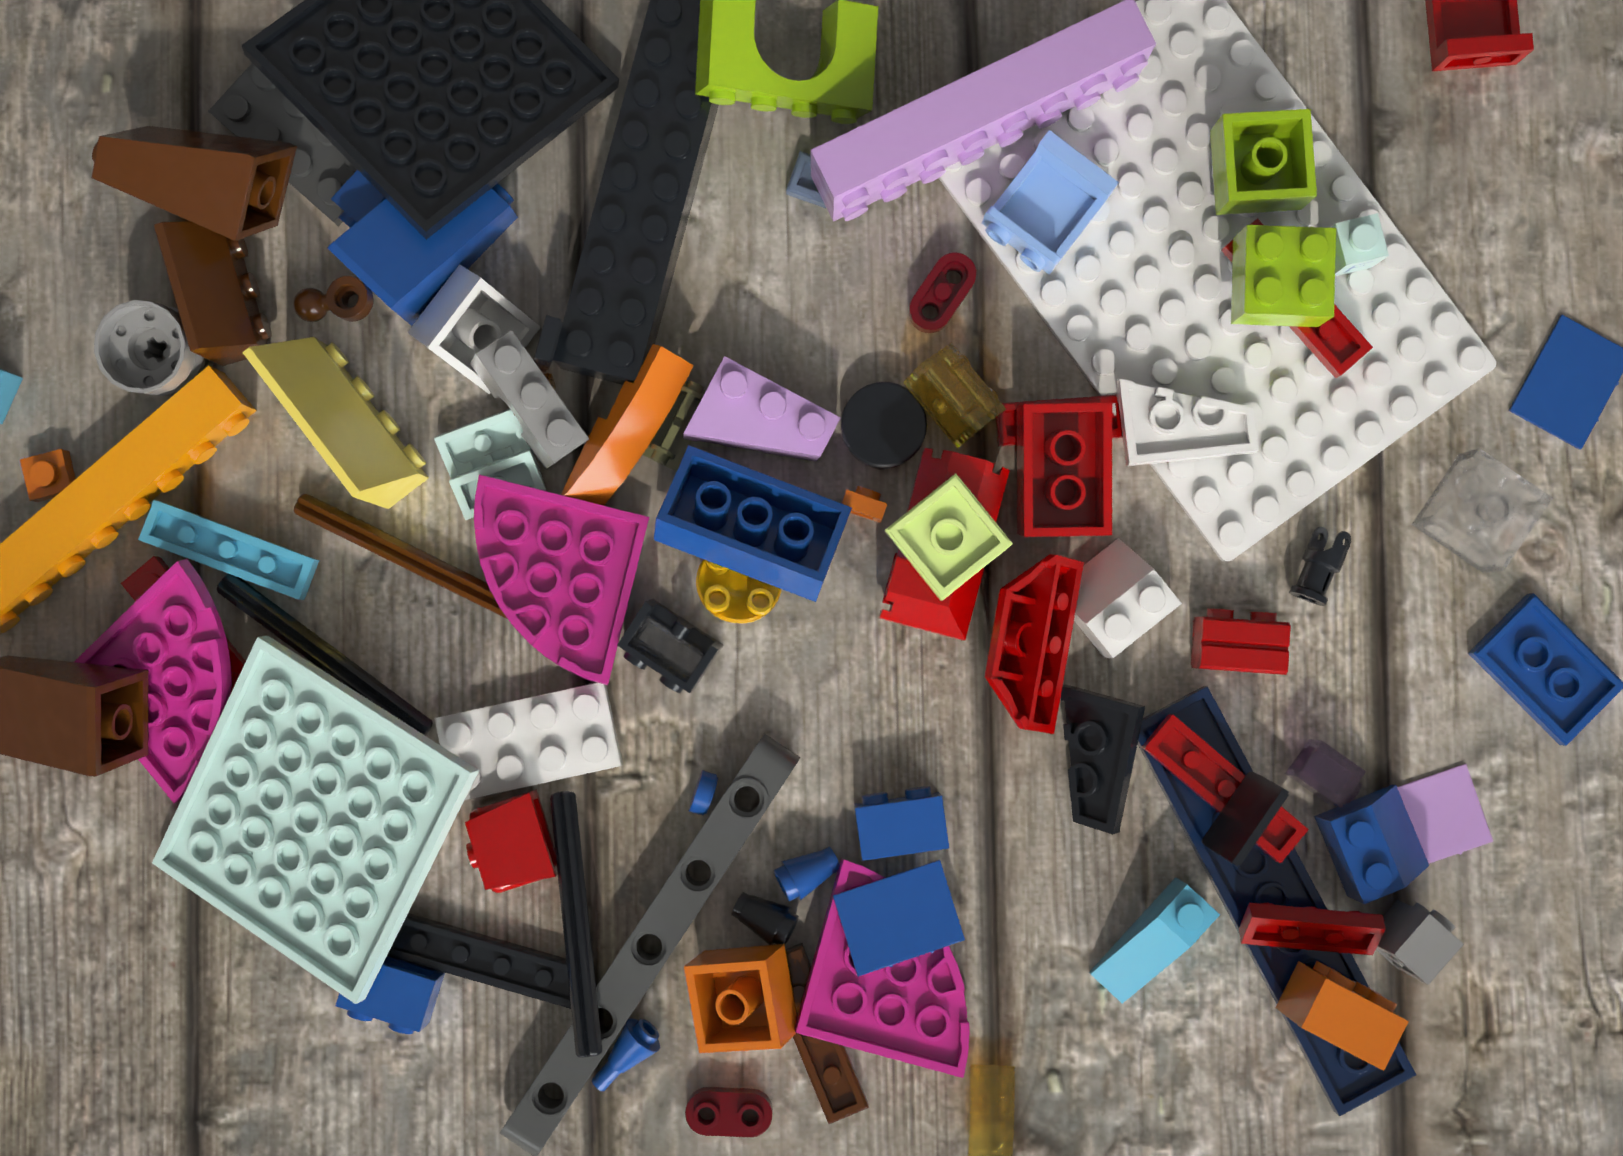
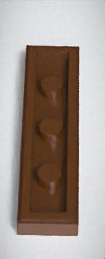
[786,943,869,1124]

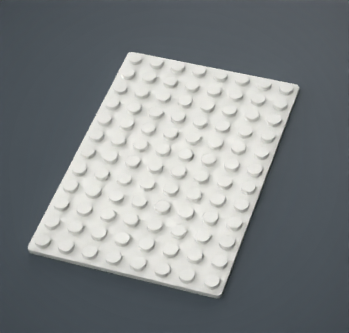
[939,0,1496,562]

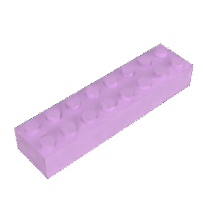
[811,0,1156,221]

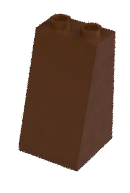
[91,126,297,241]
[0,655,148,777]

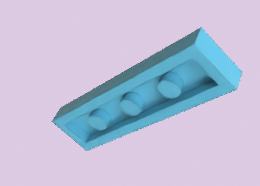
[138,500,320,600]

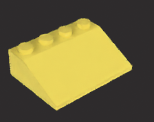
[242,337,429,509]

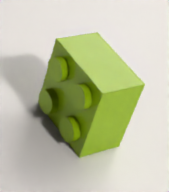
[1210,109,1317,215]
[1231,225,1336,327]

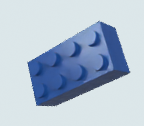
[654,445,852,602]

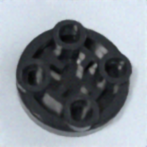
[841,382,927,470]

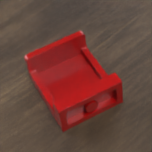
[1425,0,1534,71]

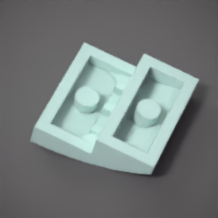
[434,409,546,520]

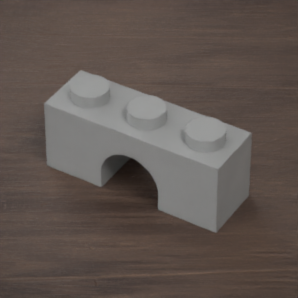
[470,330,589,469]

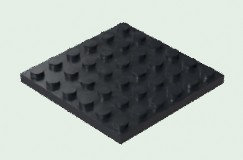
[242,0,619,240]

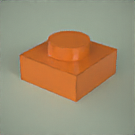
[20,449,76,502]
[842,486,887,523]

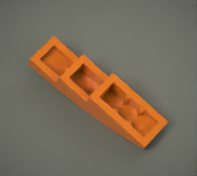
[561,344,694,506]

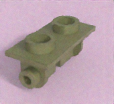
[643,380,706,472]

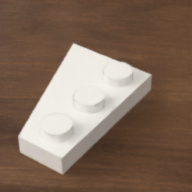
[1116,378,1259,466]

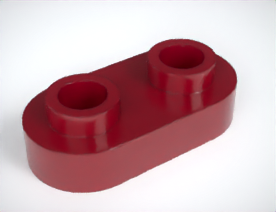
[909,252,976,333]
[685,1087,773,1137]

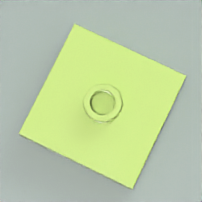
[885,473,1013,601]

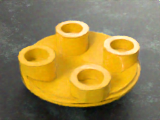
[696,559,781,623]

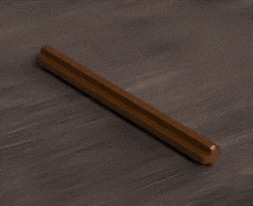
[294,494,507,619]

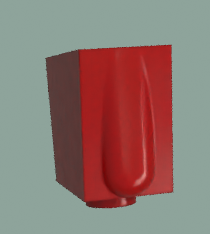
[465,789,558,893]

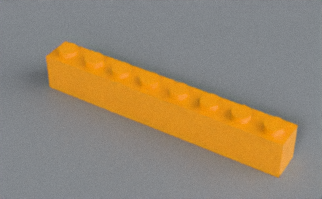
[0,365,257,634]

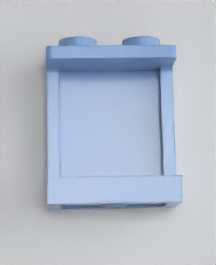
[982,130,1119,275]

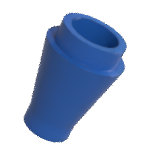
[773,846,840,902]

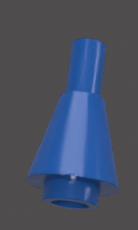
[592,1018,660,1091]

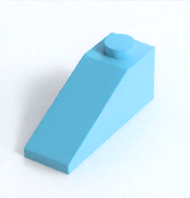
[1089,877,1220,1004]

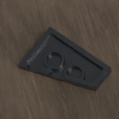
[1060,684,1145,835]

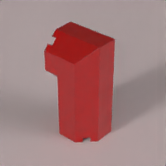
[878,448,1010,641]

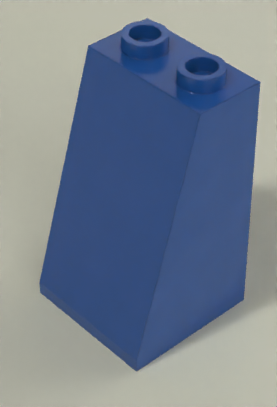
[327,183,518,326]

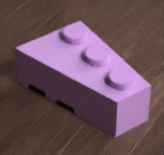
[683,356,840,462]

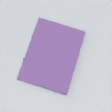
[1397,764,1493,863]

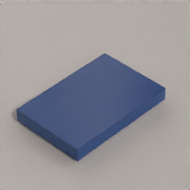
[1468,593,1623,746]

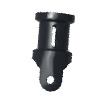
[1289,526,1351,606]

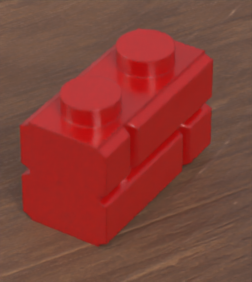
[1191,609,1291,675]

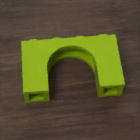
[695,0,879,124]

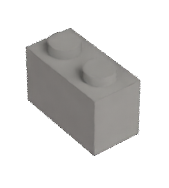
[1376,900,1464,985]

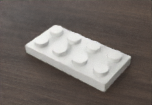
[434,683,623,800]

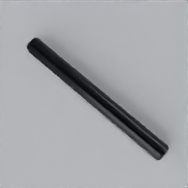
[216,574,433,736]
[550,791,602,1058]

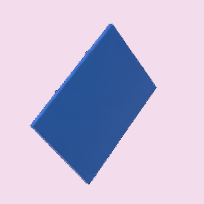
[1509,315,1623,450]
[832,860,965,977]

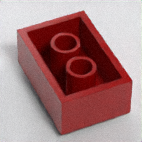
[1017,403,1112,537]

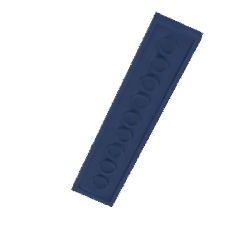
[1138,686,1416,1116]

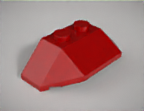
[985,554,1084,734]

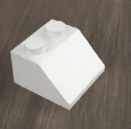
[407,264,540,394]
[1074,538,1182,658]

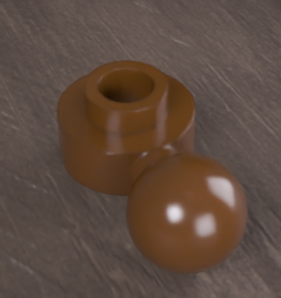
[293,276,374,322]

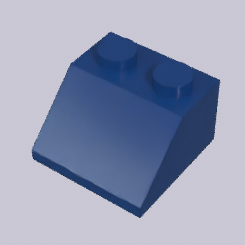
[1314,784,1429,904]

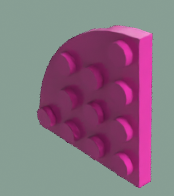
[474,475,649,686]
[74,559,232,803]
[795,858,970,1078]

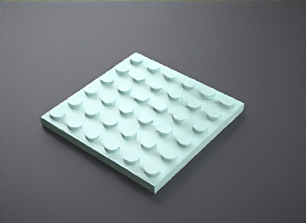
[152,636,479,1004]

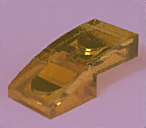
[967,1064,1015,1156]

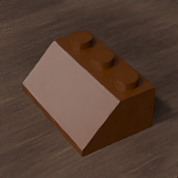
[154,221,272,367]

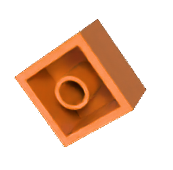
[684,944,797,1053]
[1275,961,1409,1071]

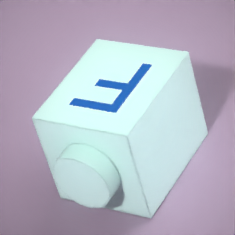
[1330,213,1389,276]

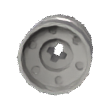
[94,300,214,397]

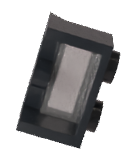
[617,599,724,693]

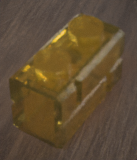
[903,342,1006,449]

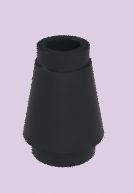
[731,892,799,945]

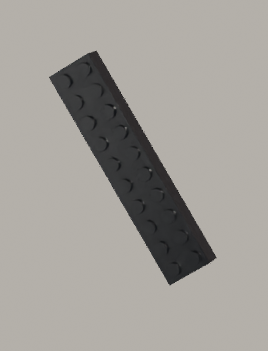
[553,0,719,385]

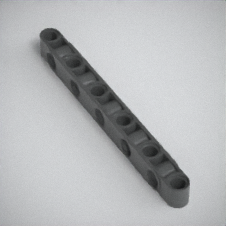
[500,733,800,1156]

